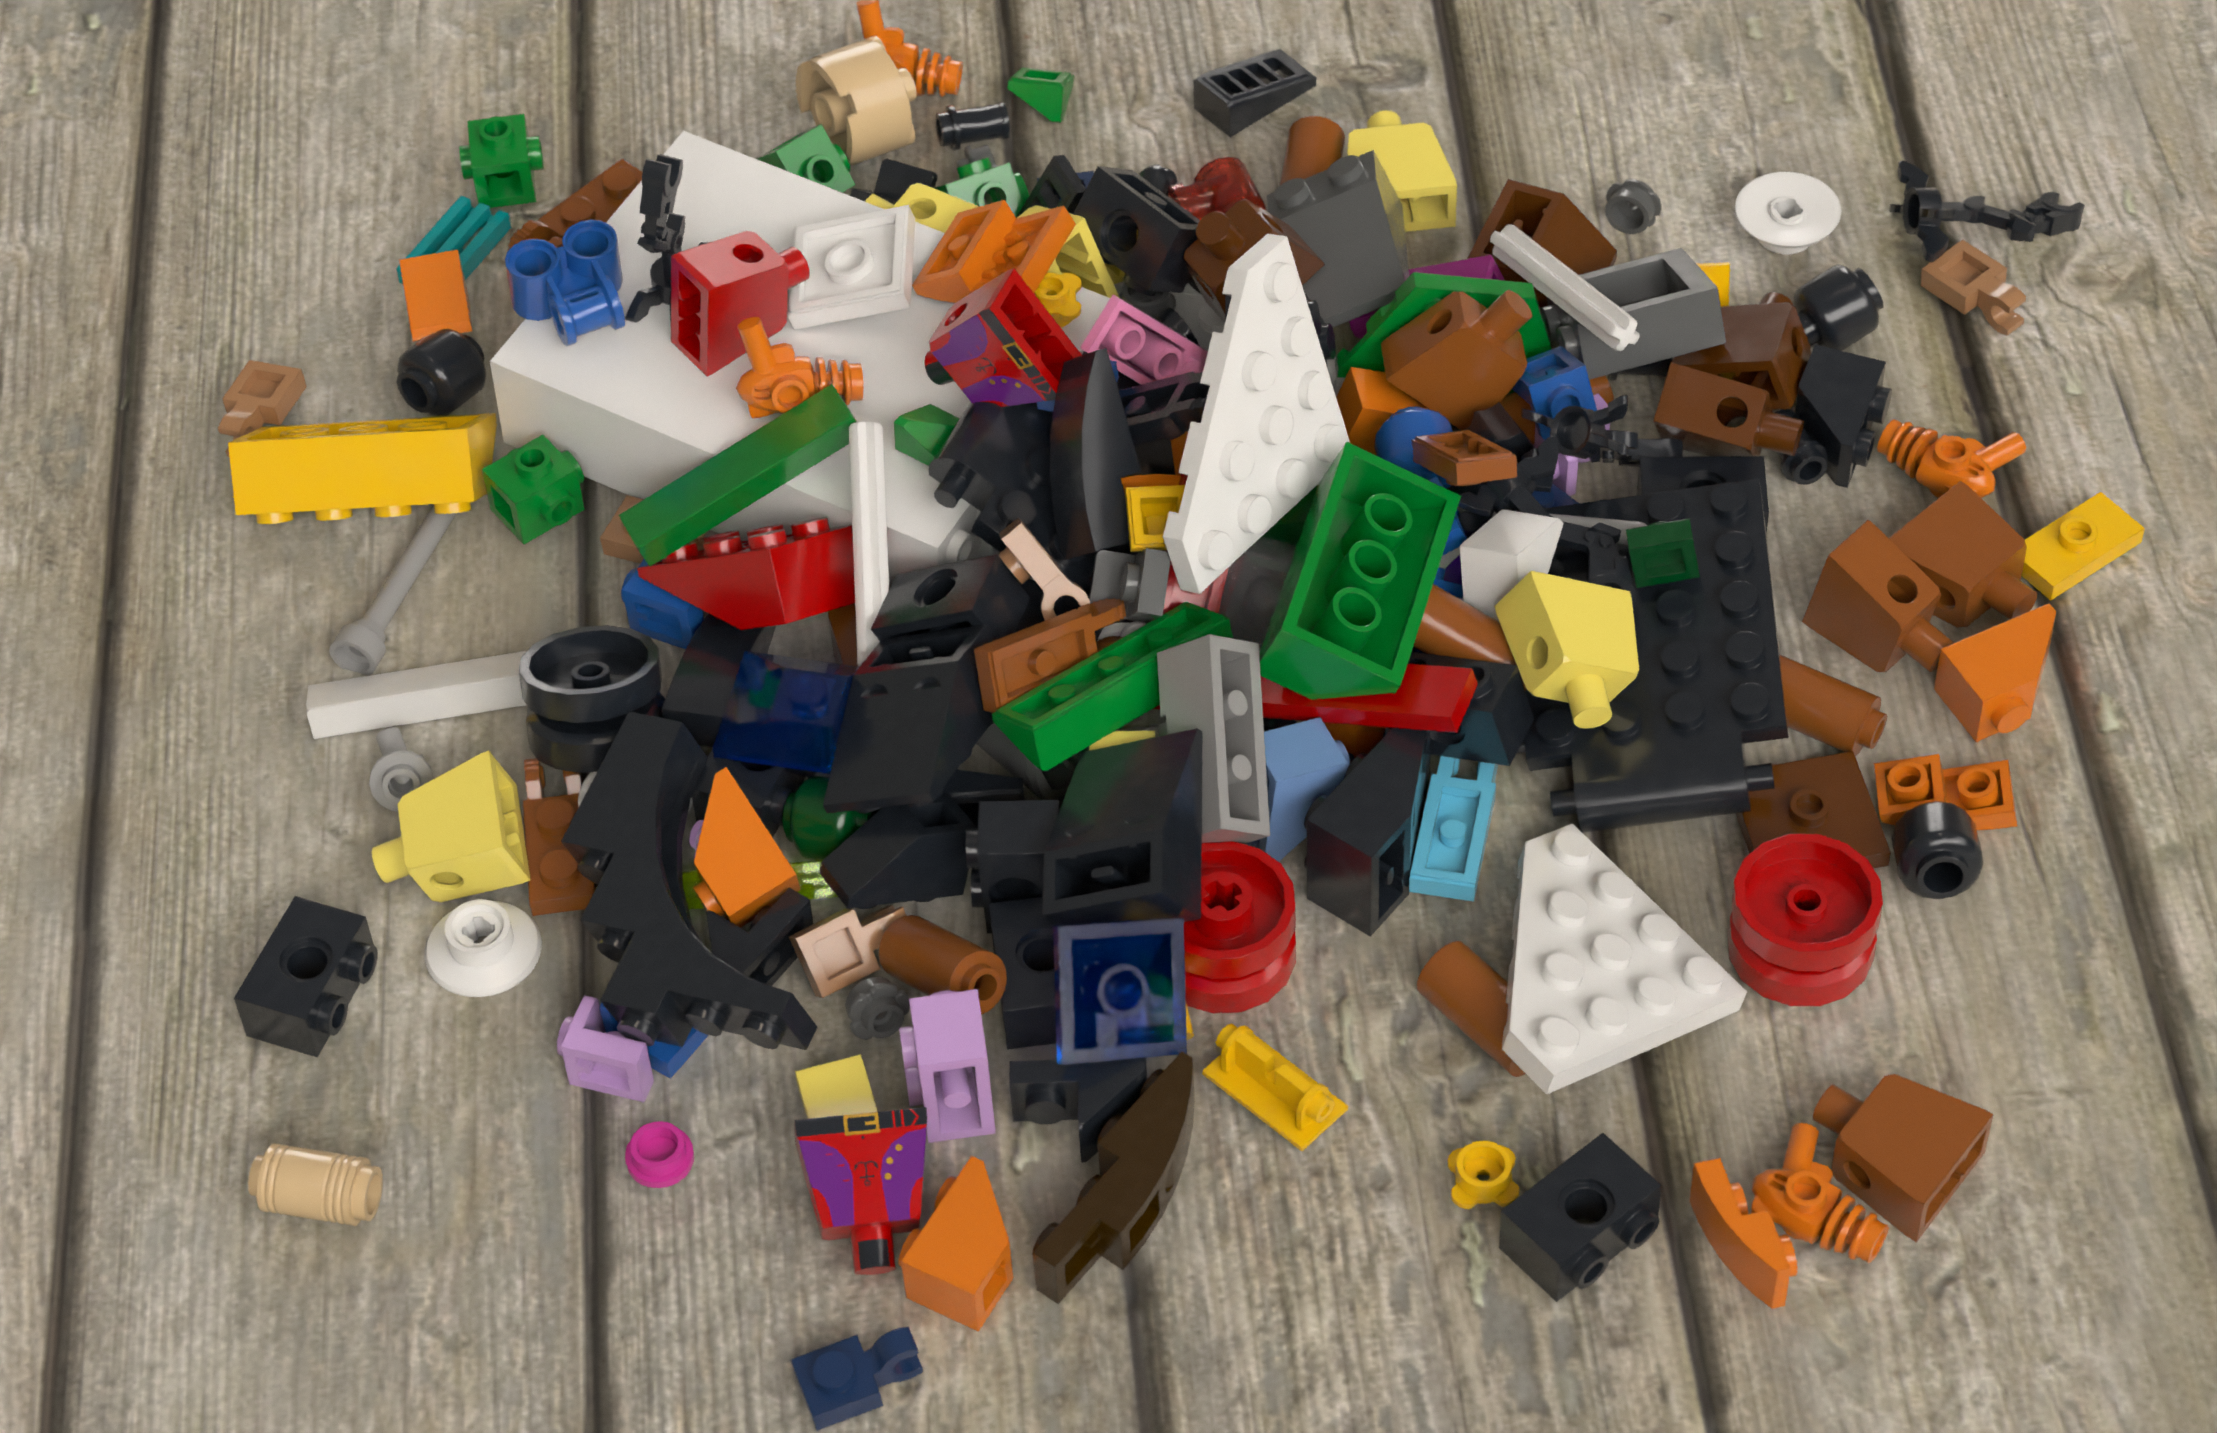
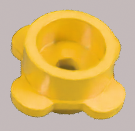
[1034,273,1081,328]
[1447,1141,1520,1209]

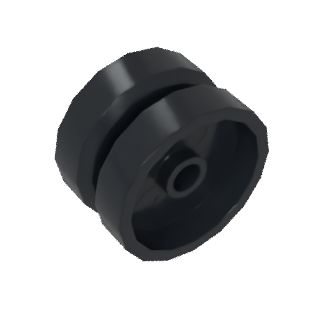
[519,625,665,773]

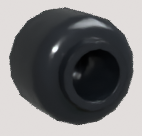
[1794,264,1884,351]
[396,329,486,416]
[1891,801,1984,899]

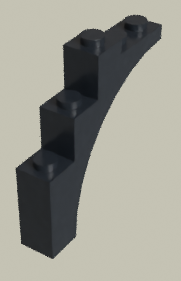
[561,712,818,1050]

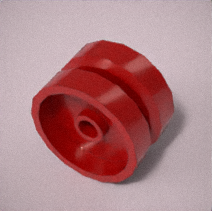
[1728,834,1883,1006]
[1151,841,1296,1014]

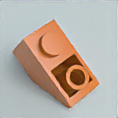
[899,1156,1013,1332]

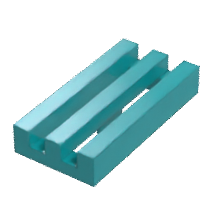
[396,195,511,284]

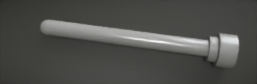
[329,504,457,675]

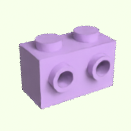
[899,989,996,1143]

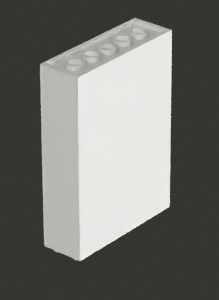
[490,131,1110,589]

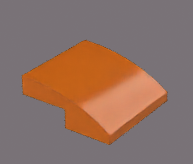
[912,200,1076,303]

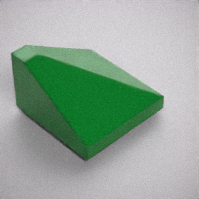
[1008,67,1074,122]
[894,404,960,466]

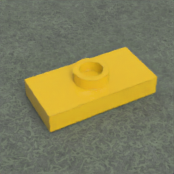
[2022,492,2145,601]

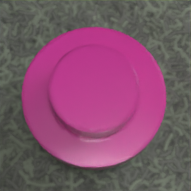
[625,1121,694,1188]

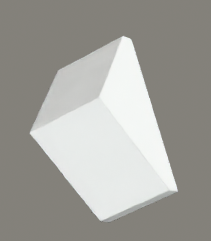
[1460,509,1564,621]

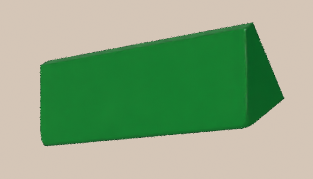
[618,384,857,566]
[992,601,1233,771]

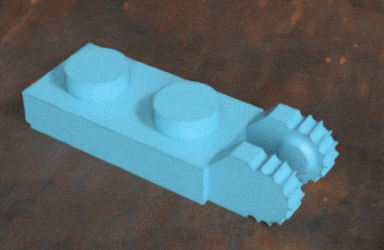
[1409,756,1498,902]

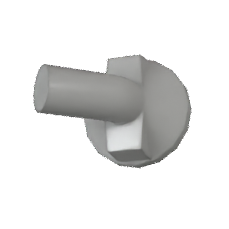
[369,727,434,811]

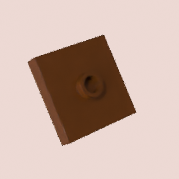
[1736,751,1891,868]

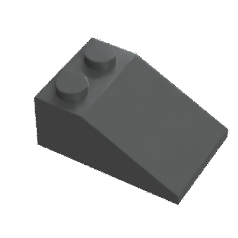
[1267,150,1409,327]

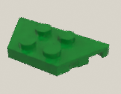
[1335,272,1552,393]

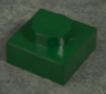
[1626,518,1700,588]

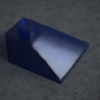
[712,651,859,774]
[1053,917,1187,1065]

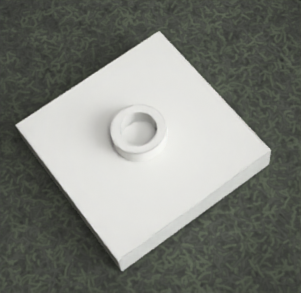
[787,205,915,330]

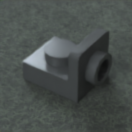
[1089,548,1171,623]

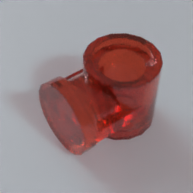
[1168,157,1266,220]

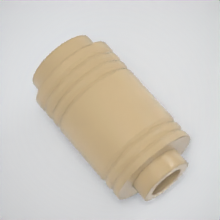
[248,1143,383,1226]

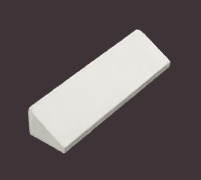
[306,651,527,739]

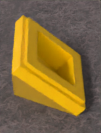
[1125,485,1185,552]

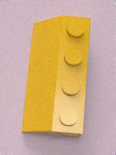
[228,413,497,524]

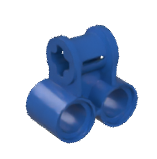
[505,220,625,347]

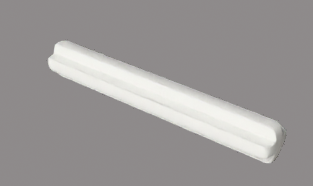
[1490,225,1640,351]
[849,421,889,667]

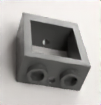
[1540,248,1726,380]

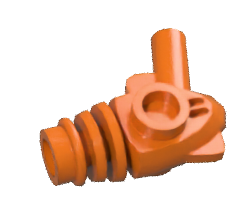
[856,0,963,97]
[736,317,864,418]
[1877,419,2026,498]
[1751,1123,1889,1263]

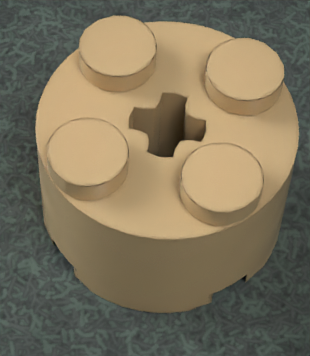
[796,36,917,166]

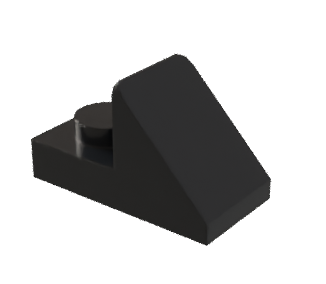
[706,888,813,986]
[1009,1057,1147,1163]

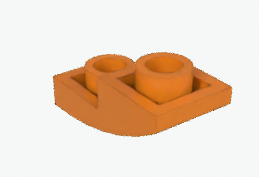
[1874,754,2018,830]
[1689,1158,1797,1309]

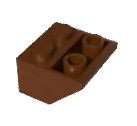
[1467,179,1617,308]

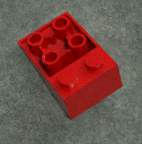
[637,517,855,630]

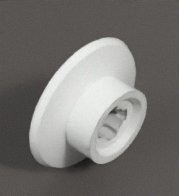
[1735,172,1841,254]
[424,899,542,997]

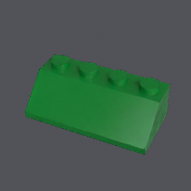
[1259,442,1461,700]

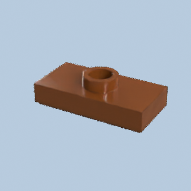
[1411,430,1517,486]

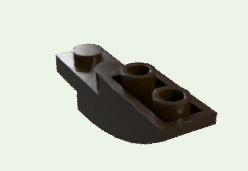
[1032,1051,1195,1304]

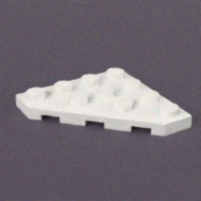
[1163,234,1350,594]
[1502,823,1747,1095]

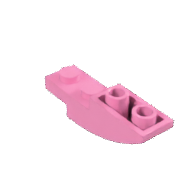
[1080,295,1208,385]

